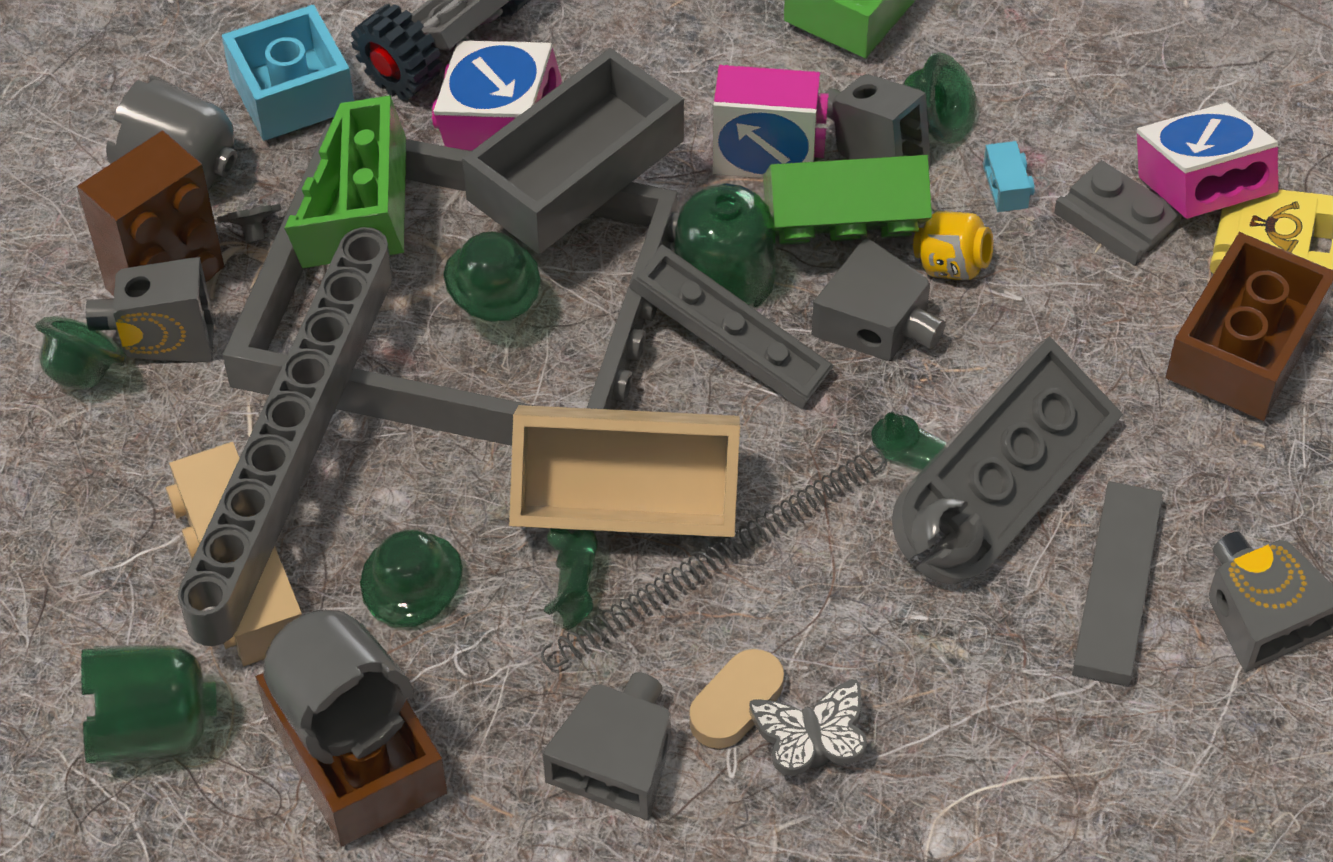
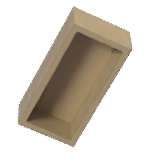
[509,405,740,537]

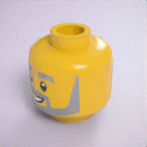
[913,211,993,280]

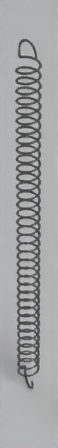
[541,447,885,667]

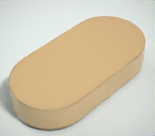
[690,649,784,749]

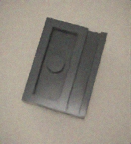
[1054,160,1182,266]

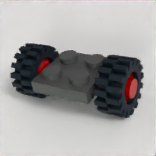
[351,0,531,100]

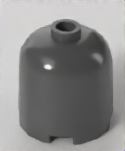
[106,75,237,189]
[263,609,414,764]

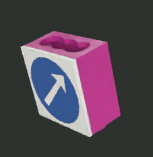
[432,41,562,150]
[713,65,829,178]
[1137,102,1278,219]

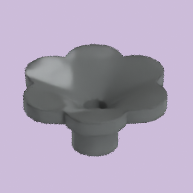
[216,204,282,243]

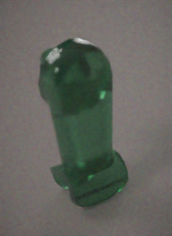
[871,412,947,470]
[544,528,598,631]

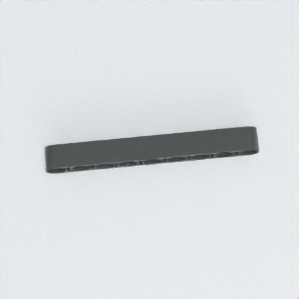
[178,227,392,646]

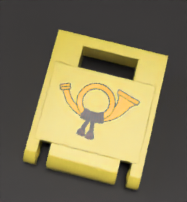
[1210,189,1333,291]

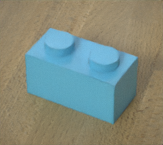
[983,141,1035,212]

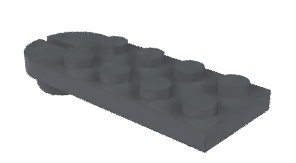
[892,336,1123,584]

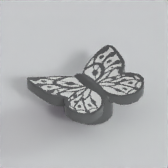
[749,679,867,776]

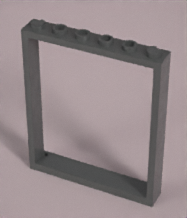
[222,124,685,446]

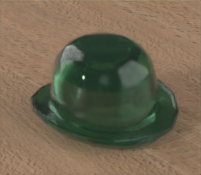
[902,52,977,144]
[443,231,541,322]
[35,316,127,390]
[360,529,463,627]

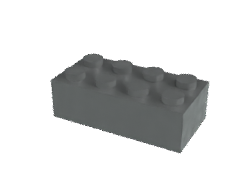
[462,48,684,254]

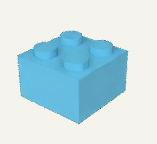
[221,4,354,141]

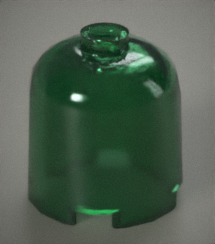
[674,183,776,307]
[81,645,217,764]

